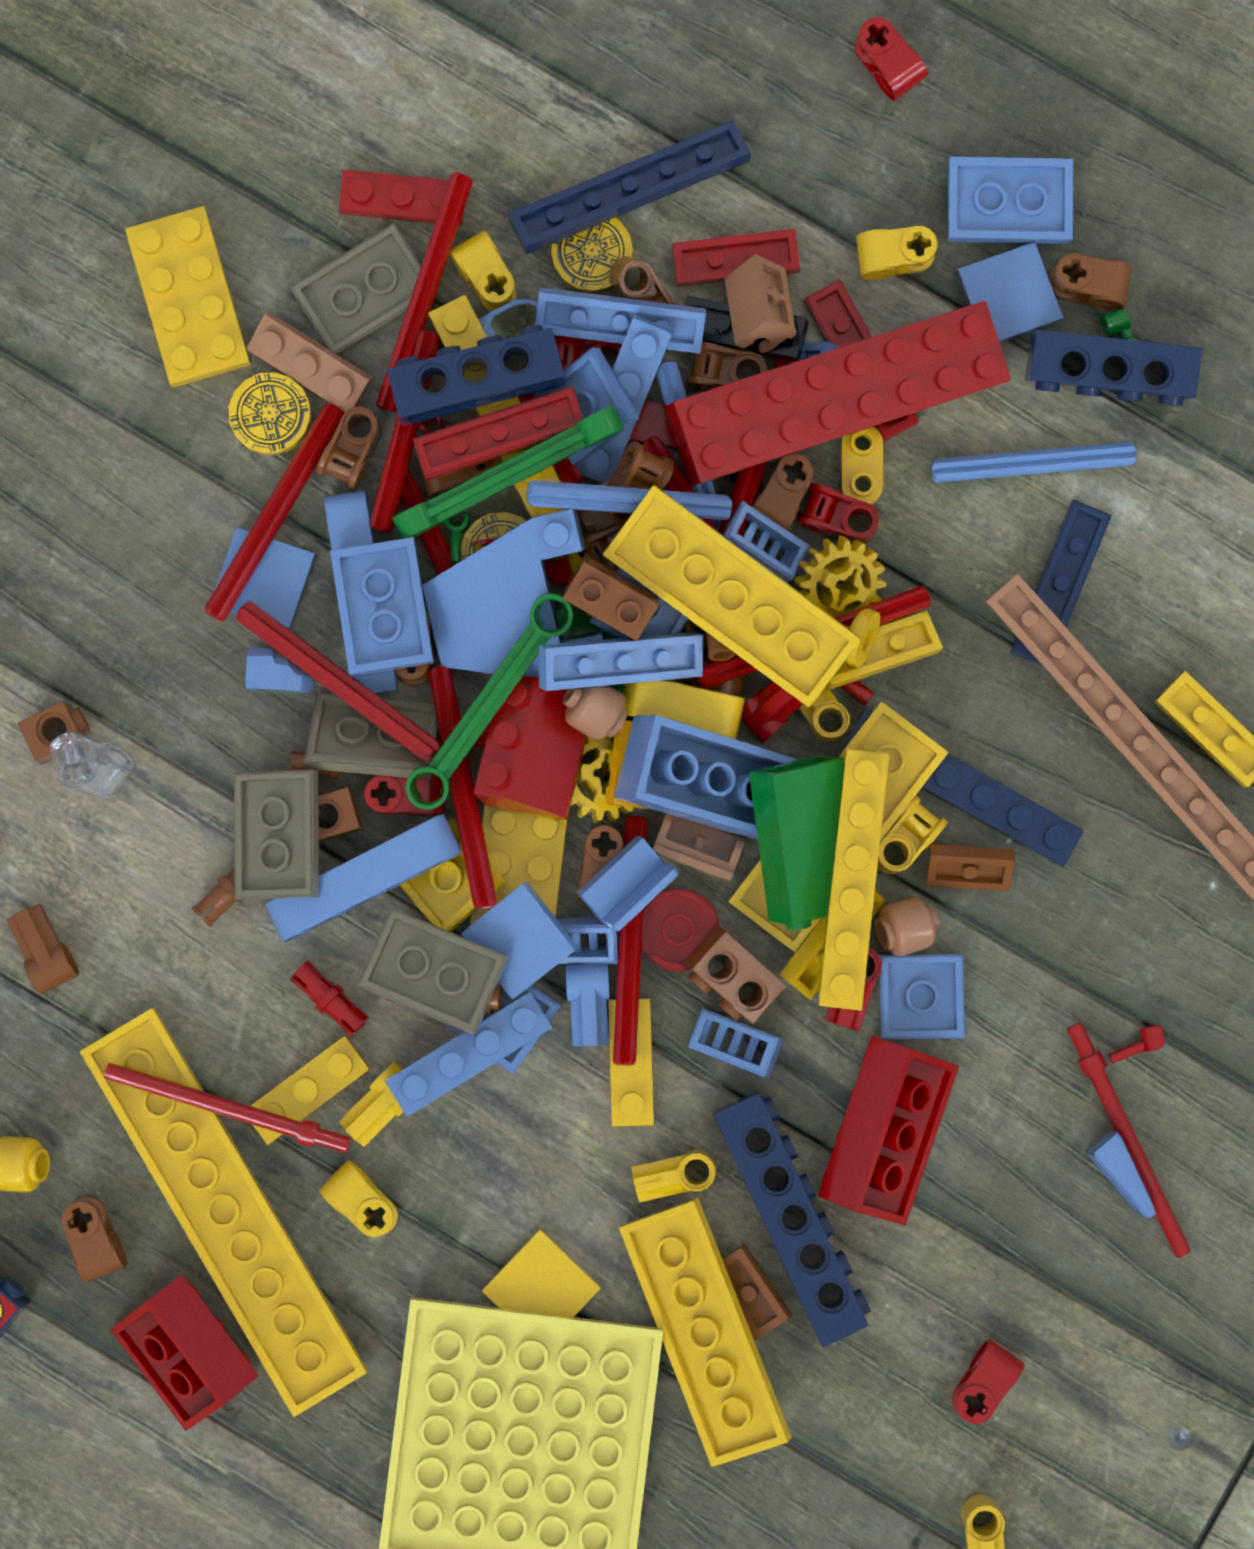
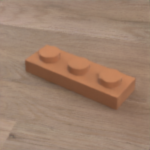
[246,312,374,412]

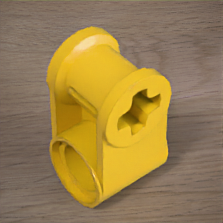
[856,226,938,280]
[449,230,517,312]
[877,795,948,874]
[318,1159,398,1237]

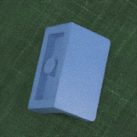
[576,835,679,931]

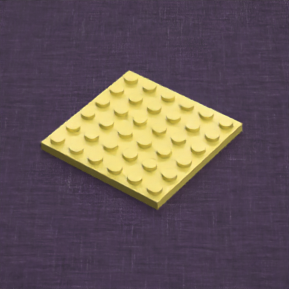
[379,1297,663,1549]

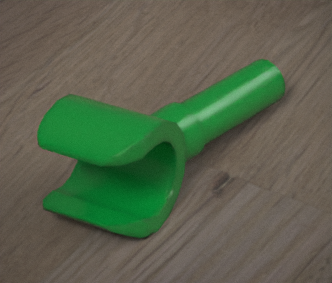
[1100,310,1136,341]
[444,510,470,565]

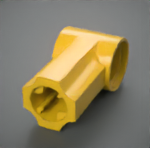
[799,686,850,743]
[339,1061,403,1147]
[631,1150,717,1203]
[961,1494,1005,1549]

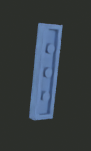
[535,287,706,354]
[576,315,674,483]
[539,632,703,691]
[385,992,552,1117]

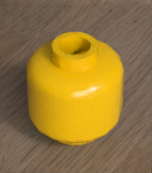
[0,1136,50,1193]

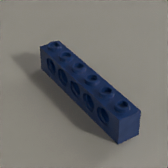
[712,1091,871,1348]

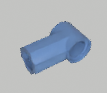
[566,964,610,1046]

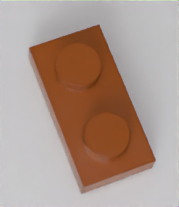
[925,844,1015,891]
[722,1243,792,1340]

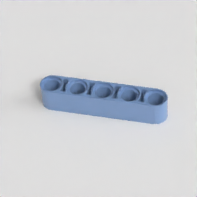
[324,490,398,693]
[265,814,462,942]

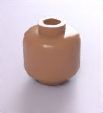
[562,685,628,740]
[874,896,940,956]

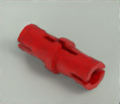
[290,961,370,1037]

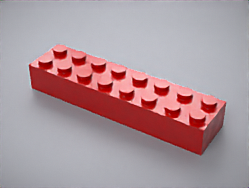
[664,300,1011,487]

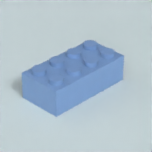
[614,715,799,841]

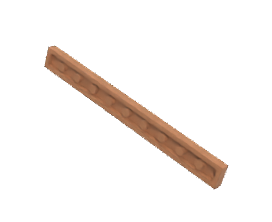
[985,573,1254,902]

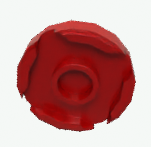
[642,888,720,972]

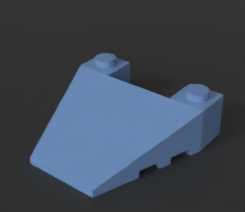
[422,509,607,678]

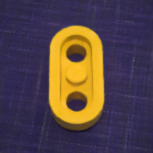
[840,427,883,505]

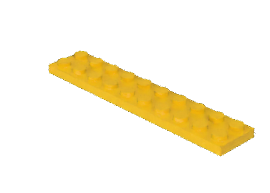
[79,1007,368,1417]

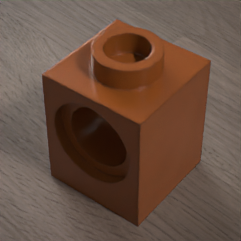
[18,701,90,764]
[318,787,364,843]

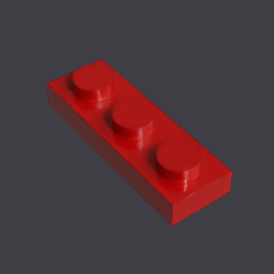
[339,170,464,226]
[672,229,800,287]

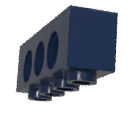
[387,325,565,426]
[1025,330,1203,406]

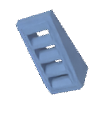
[723,501,810,582]
[557,915,619,964]
[688,1008,784,1077]
[1086,1130,1156,1219]

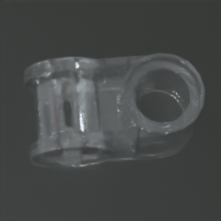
[50,732,136,800]

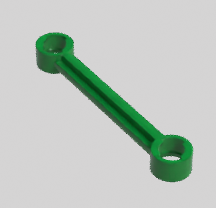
[392,405,625,539]
[406,592,573,810]

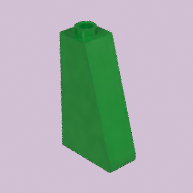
[749,755,844,930]

